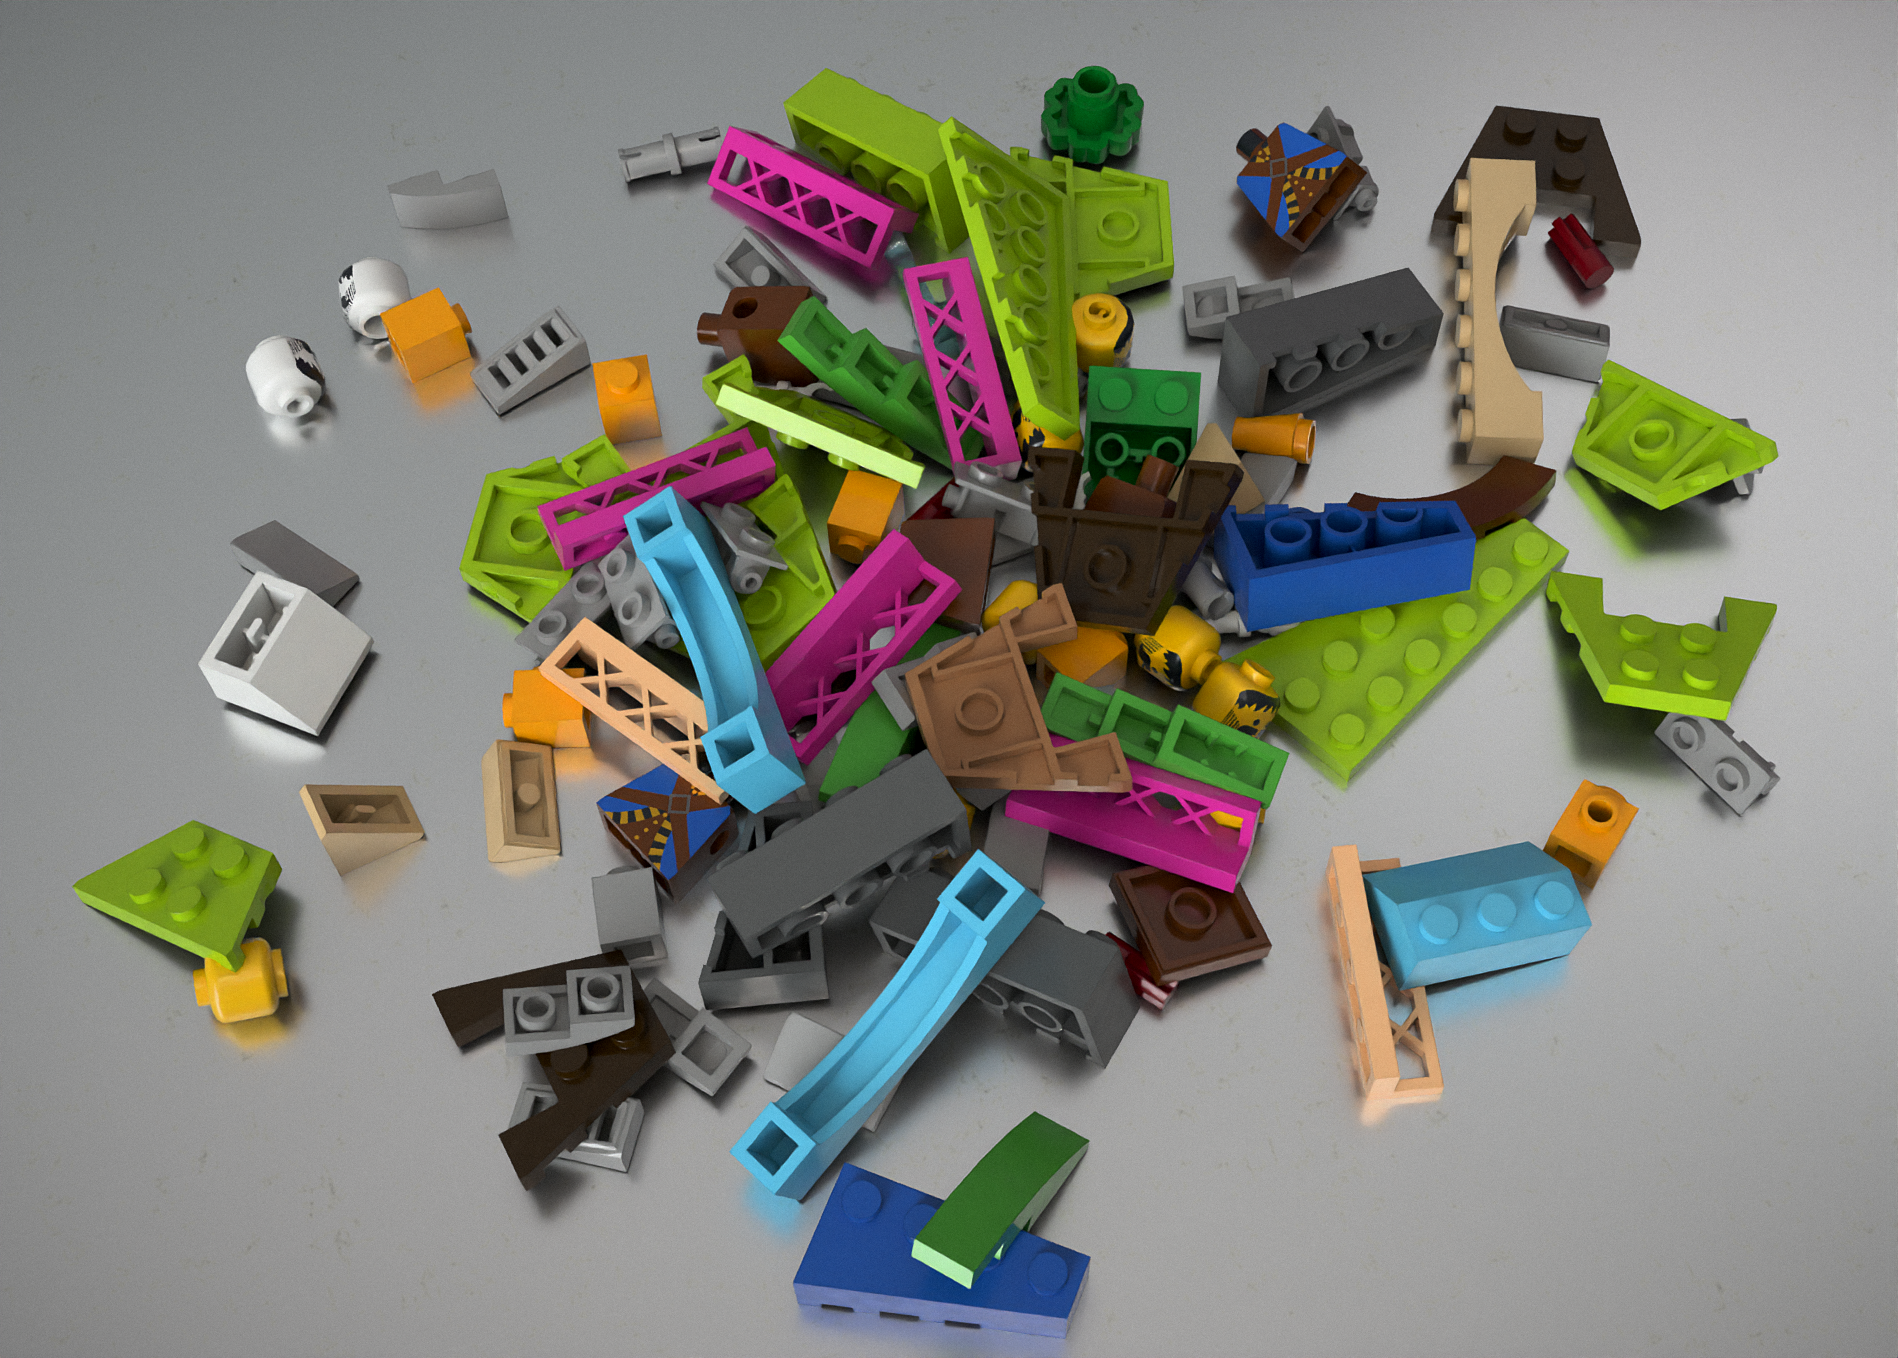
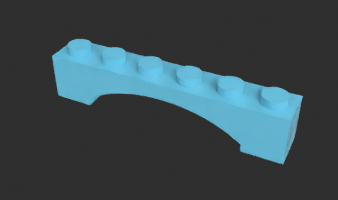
[623,486,806,814]
[729,849,1045,1200]

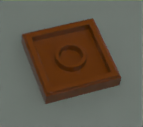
[1109,865,1272,987]

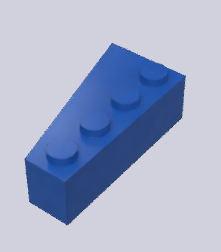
[1213,501,1476,632]
[793,1162,1091,1339]

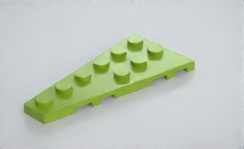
[938,116,1080,441]
[1222,518,1569,782]

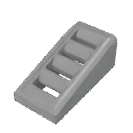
[470,306,591,415]
[507,1082,645,1172]

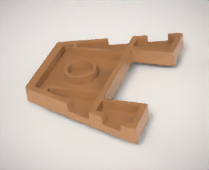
[905,583,1132,793]

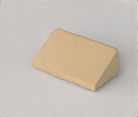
[481,739,561,862]

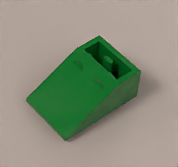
[1082,366,1201,505]

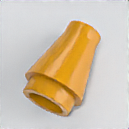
[1232,413,1316,466]

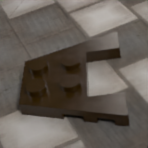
[1431,105,1641,258]
[1028,446,1244,636]
[432,949,676,1191]

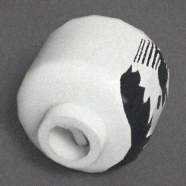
[338,257,411,339]
[246,335,326,417]

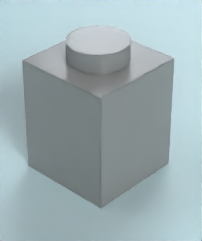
[591,866,668,965]

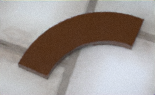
[1347,456,1557,540]

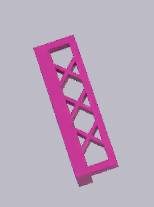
[707,126,919,270]
[903,257,1022,481]
[537,427,776,571]
[765,529,962,766]
[1005,732,1262,893]

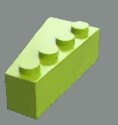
[783,68,970,254]

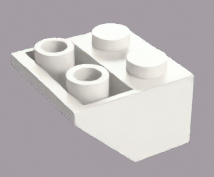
[198,570,374,736]

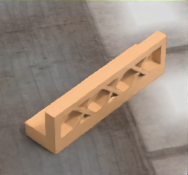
[538,617,729,805]
[1325,844,1444,1101]

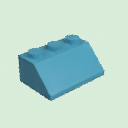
[1362,841,1592,991]

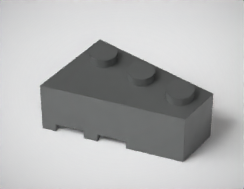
[698,800,829,1010]

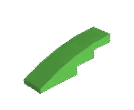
[777,296,984,470]
[818,623,961,803]
[1040,672,1290,810]
[911,1111,1090,1289]

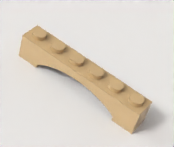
[1453,158,1544,465]

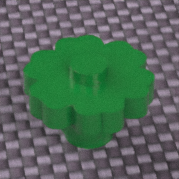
[1041,66,1144,164]

